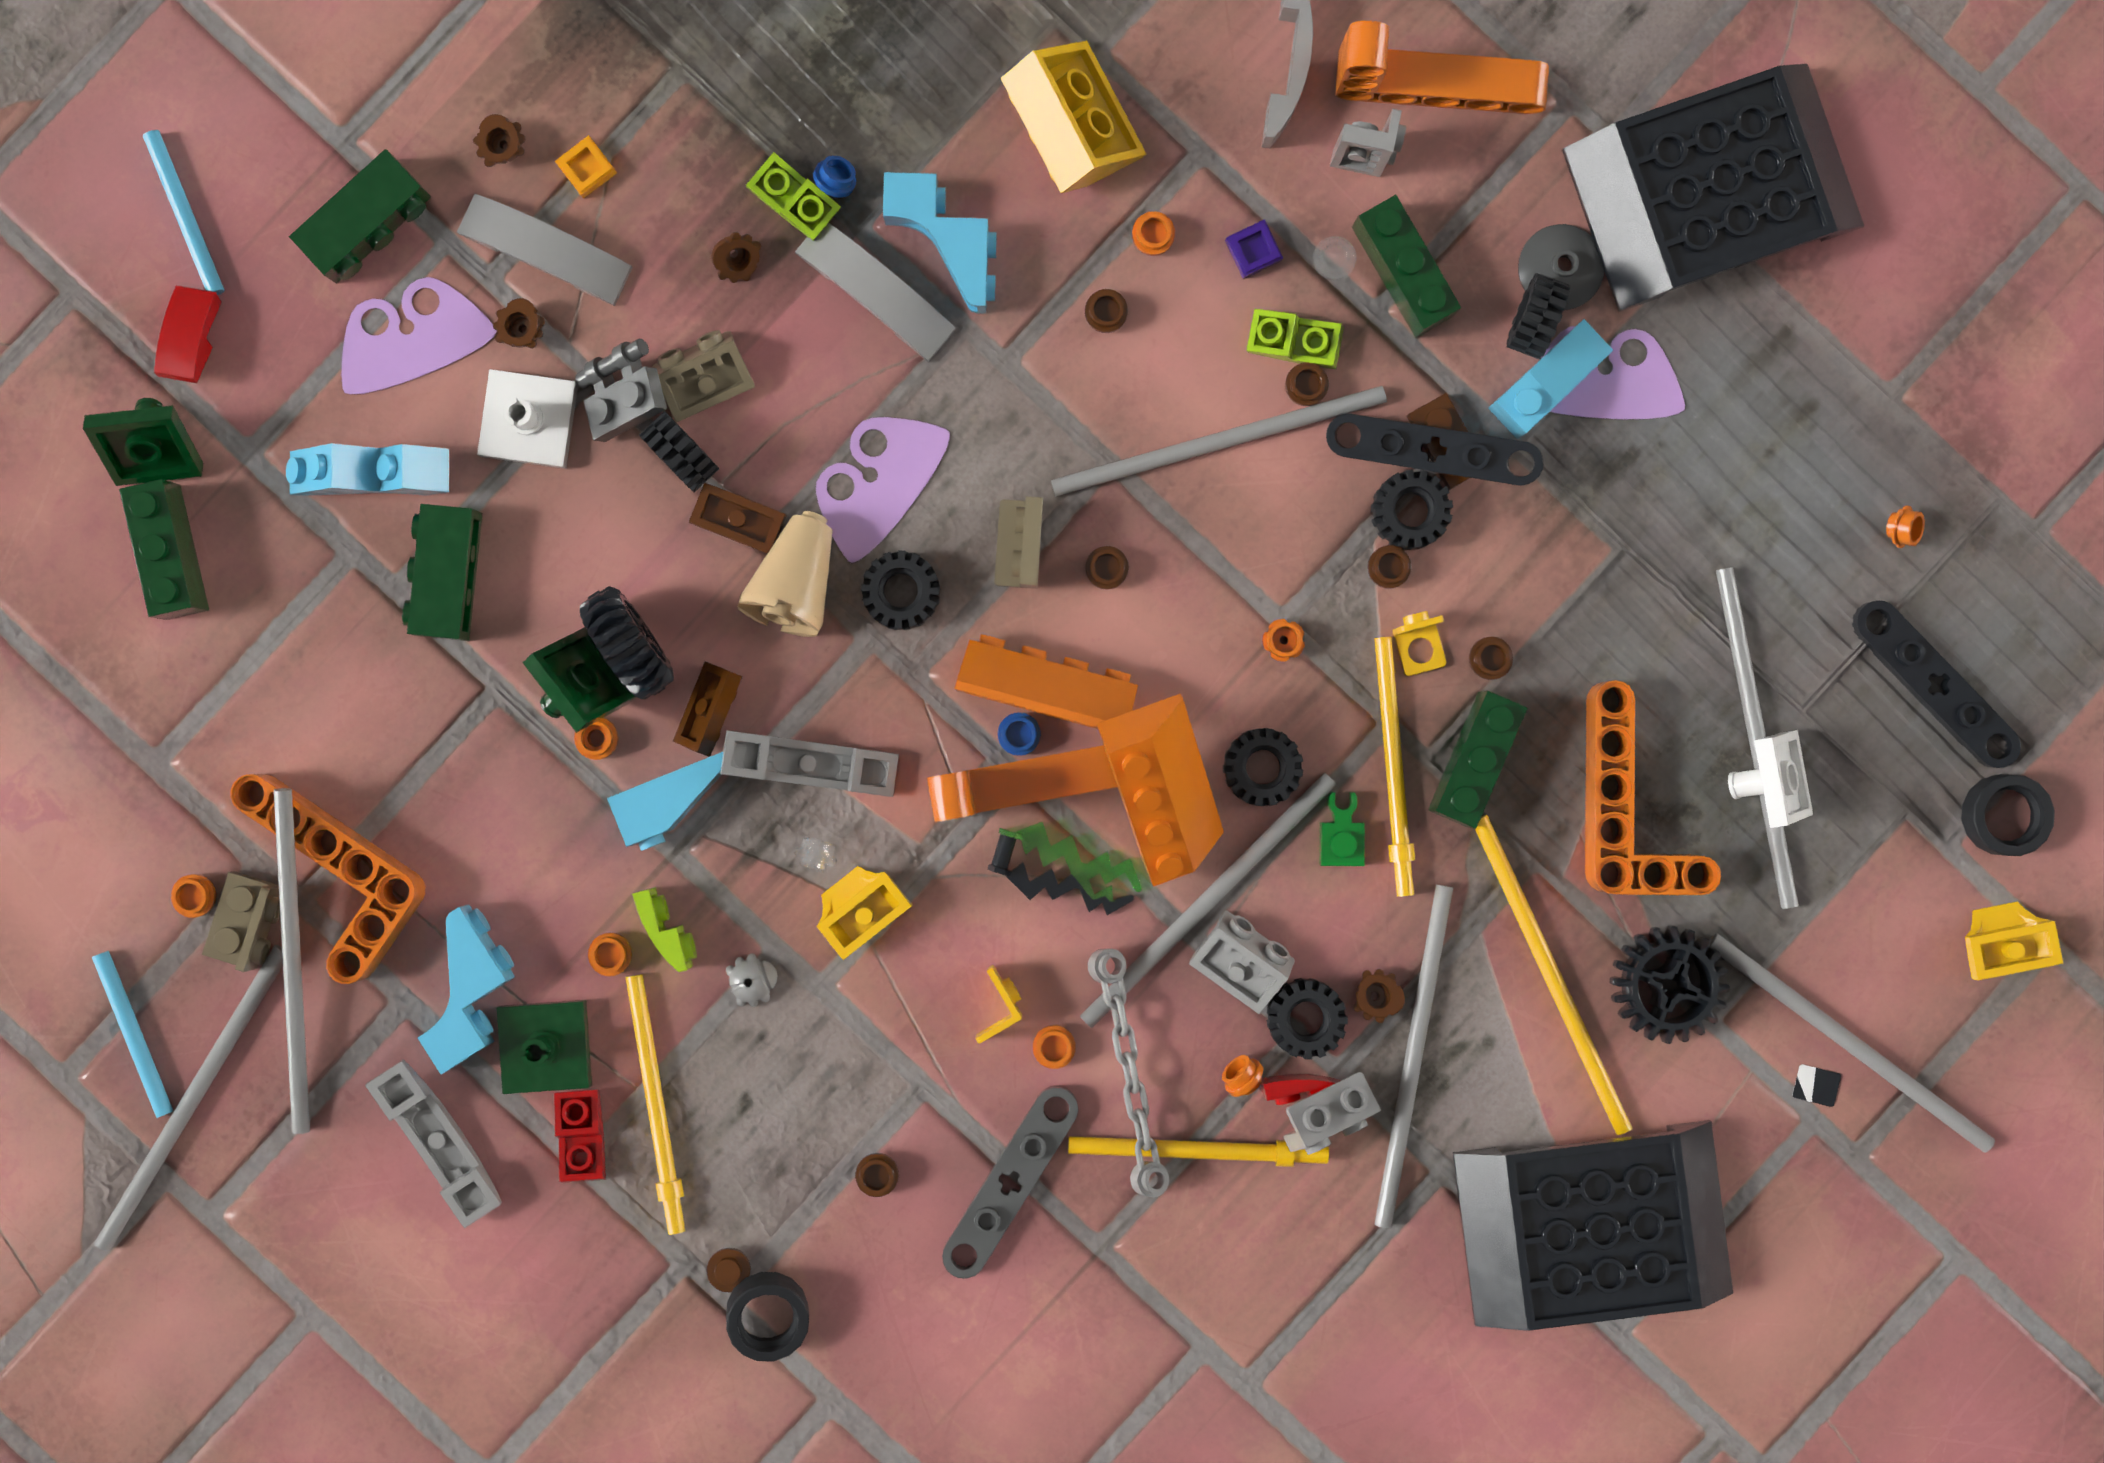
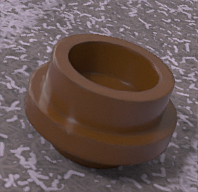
[1085,289,1128,333]
[1285,362,1329,406]
[1367,545,1411,589]
[1085,546,1129,590]
[1469,637,1513,680]
[855,1153,899,1197]
[707,1248,751,1292]

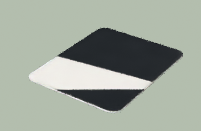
[1792,1064,1841,1107]

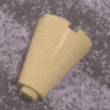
[737,511,833,637]

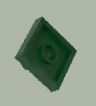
[83,398,204,486]
[522,627,635,733]
[496,1000,592,1094]

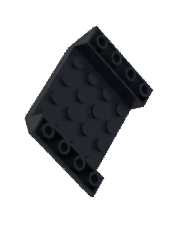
[1562,64,1864,312]
[1453,1120,1733,1331]

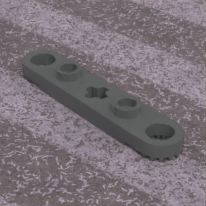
[942,1086,1078,1279]

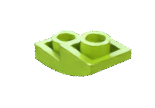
[746,152,841,241]
[1246,308,1344,369]
[632,887,697,972]

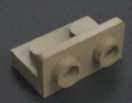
[652,330,755,423]
[994,496,1043,589]
[202,871,280,972]

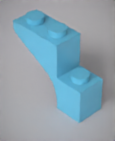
[883,172,997,314]
[286,443,449,496]
[418,904,515,1074]

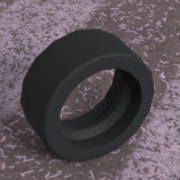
[1961,774,2055,857]
[726,1272,809,1362]

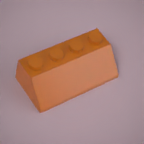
[954,634,1138,729]
[1097,693,1224,887]

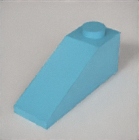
[1488,319,1613,439]
[607,752,723,851]

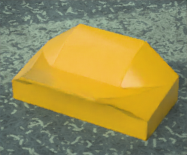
[816,866,912,960]
[1965,902,2064,981]

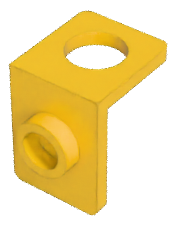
[1392,611,1447,676]
[975,965,1022,1044]

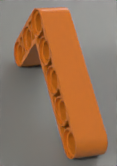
[1335,21,1549,114]
[1585,680,1721,895]
[927,745,1118,822]
[230,774,425,984]

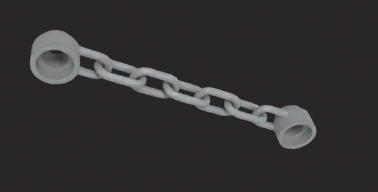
[1088,949,1169,1197]

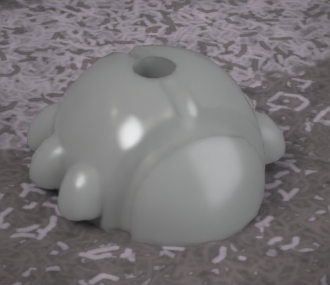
[726,953,778,1007]

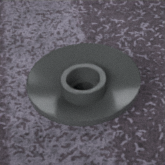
[1518,224,1604,311]

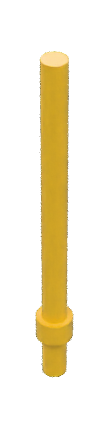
[1374,637,1416,896]
[625,974,686,1235]
[1068,1136,1329,1167]

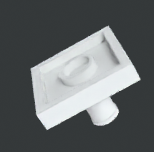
[477,369,578,469]
[1728,730,1813,828]

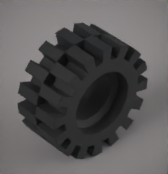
[1506,273,1570,359]
[639,411,719,492]
[1370,469,1453,550]
[861,550,941,630]
[1223,728,1304,806]
[1266,978,1348,1059]

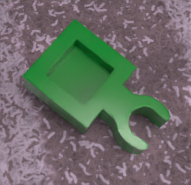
[1319,792,1365,866]

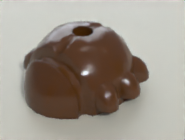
[473,114,526,167]
[711,232,761,283]
[493,298,545,349]
[1353,969,1405,1023]

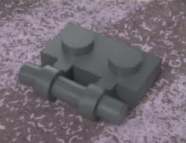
[575,339,667,442]

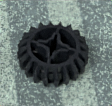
[580,586,674,700]
[1609,925,1730,1044]

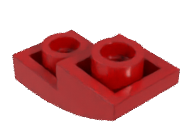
[154,285,222,383]
[1261,1074,1341,1105]
[554,1090,606,1183]

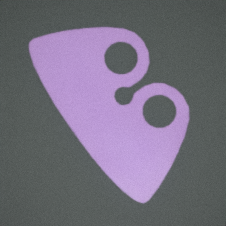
[341,277,497,394]
[1539,326,1685,419]
[816,417,950,563]

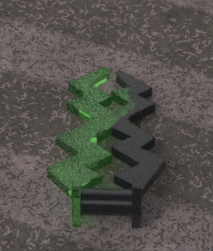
[988,821,1142,915]

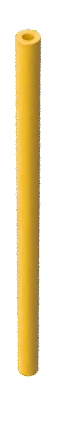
[1474,815,1633,1135]

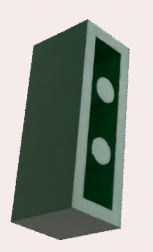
[289,148,431,284]
[1352,194,1462,338]
[119,479,209,620]
[402,503,483,641]
[1428,690,1528,829]

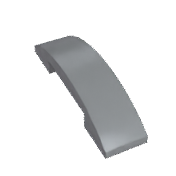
[1261,0,1313,148]
[457,194,633,306]
[795,223,956,362]
[720,730,899,797]
[365,1059,502,1228]

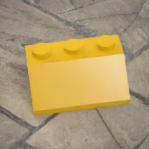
[1001,40,1147,193]

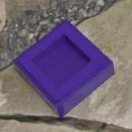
[1225,219,1283,279]

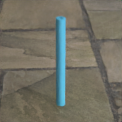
[143,130,225,295]
[92,951,174,1118]

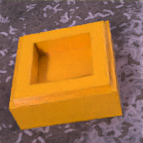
[555,135,617,199]

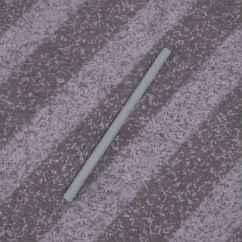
[1051,386,1387,497]
[1716,567,1799,909]
[1080,773,1337,1028]
[273,788,310,1134]
[1374,885,1453,1228]
[1709,933,1995,1153]
[94,945,283,1251]

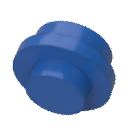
[813,156,856,198]
[998,712,1041,756]

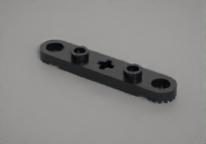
[1326,414,1544,486]
[1852,601,2021,768]

